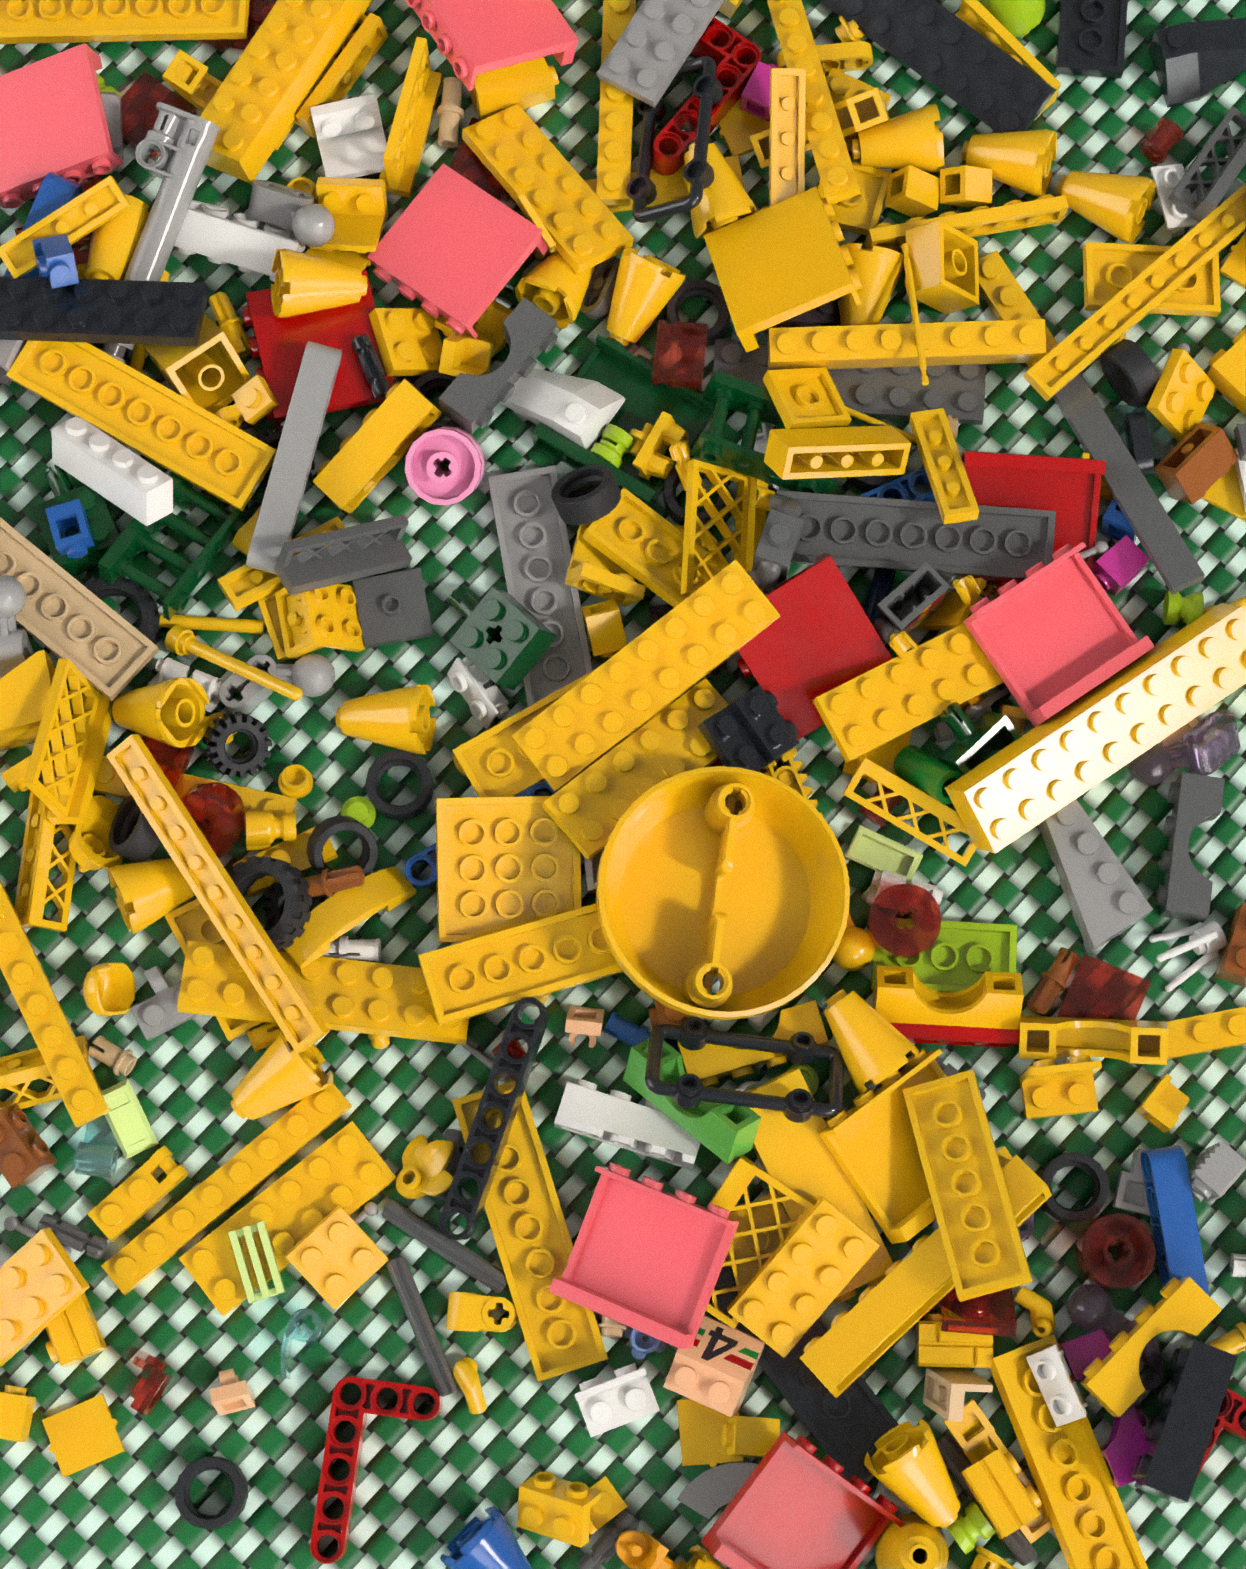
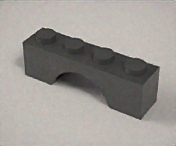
[439,297,558,435]
[1155,772,1225,922]

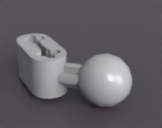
[247,180,335,248]
[0,574,34,679]
[219,653,335,714]

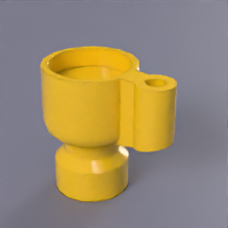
[245,810,297,851]

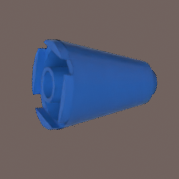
[440,1506,533,1569]

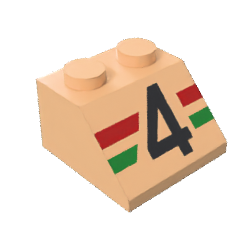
[663,1314,765,1417]

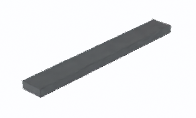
[1053,372,1205,594]

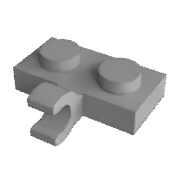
[130,965,200,1041]

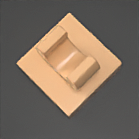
[565,1005,605,1048]
[209,1368,255,1416]

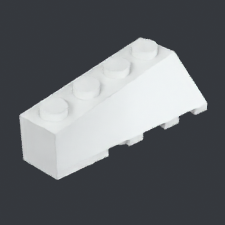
[174,200,309,282]
[51,416,173,526]
[554,1079,701,1171]

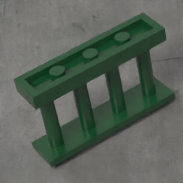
[690,370,831,494]
[98,471,250,621]

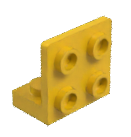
[310,177,388,253]
[564,522,646,607]
[275,584,365,659]
[1019,1055,1102,1120]

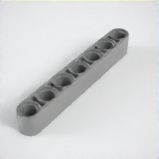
[246,341,342,574]

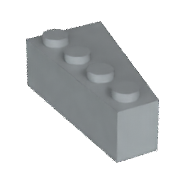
[1038,799,1153,955]

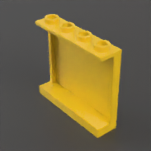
[703,187,863,353]
[818,1049,1013,1244]

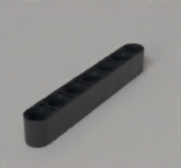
[439,997,549,1241]

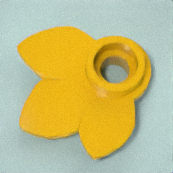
[396,1134,455,1199]

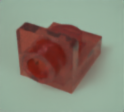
[130,1354,173,1415]

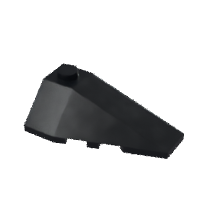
[1148,18,1246,108]

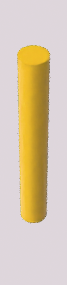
[159,614,265,634]

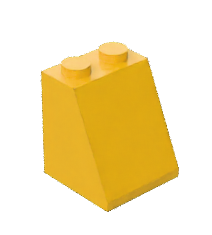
[467,56,559,121]
[141,313,252,414]
[0,650,64,751]

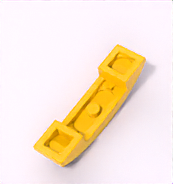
[162,49,294,152]
[283,866,416,969]
[943,1399,1053,1544]

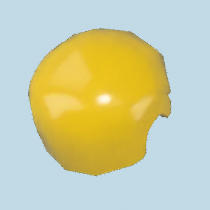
[82,963,136,1017]

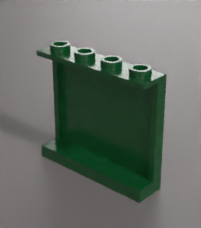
[532,334,714,508]

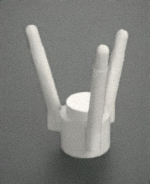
[1149,921,1227,992]

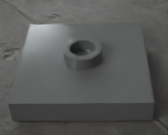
[352,568,433,649]

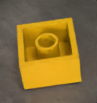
[905,220,979,315]

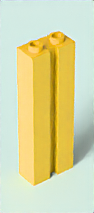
[746,1068,893,1303]

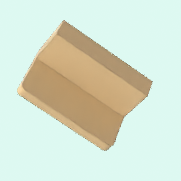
[923,1367,993,1422]

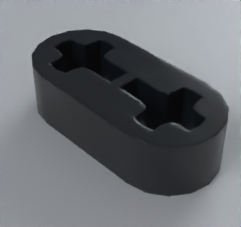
[1124,412,1154,476]

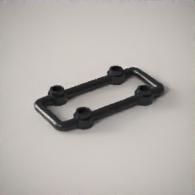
[626,56,723,223]
[645,1017,845,1123]

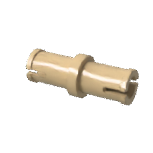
[437,77,464,148]

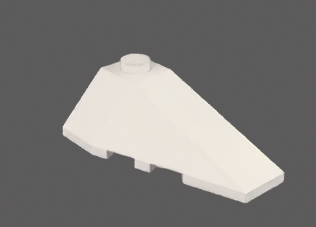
[489,360,625,451]

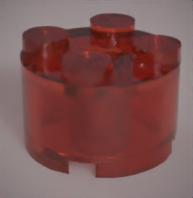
[180,782,246,859]
[866,884,941,959]
[1075,1213,1156,1290]

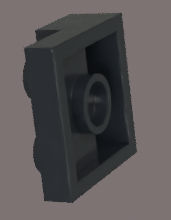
[697,685,800,772]

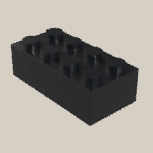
[1131,1339,1238,1504]

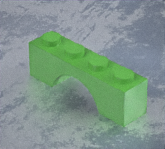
[623,1038,761,1164]

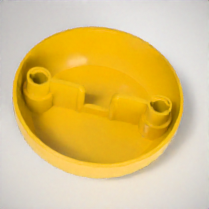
[596,766,850,1020]

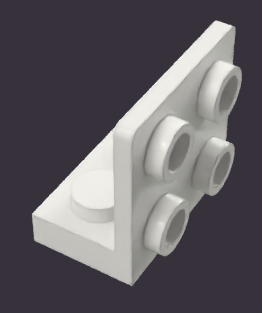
[310,93,387,178]
[574,1363,660,1437]

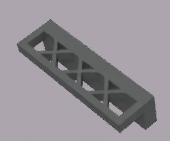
[1168,106,1246,223]
[274,514,412,595]

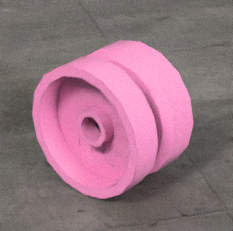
[405,426,485,506]

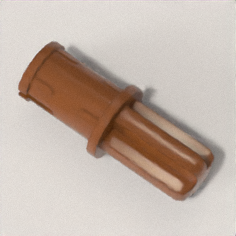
[302,865,365,897]
[1027,947,1080,1016]

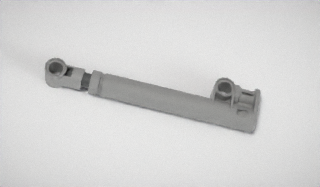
[101,102,220,364]

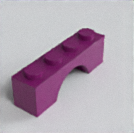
[1058,1328,1149,1487]

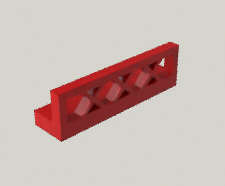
[890,1023,1020,1048]

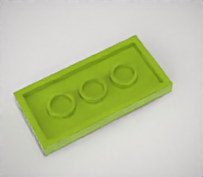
[871,917,1017,992]

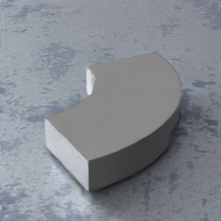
[677,1462,758,1519]

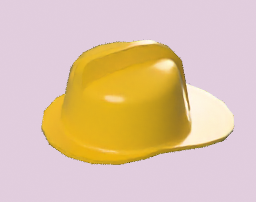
[68,795,123,873]

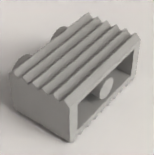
[1188,1142,1246,1203]

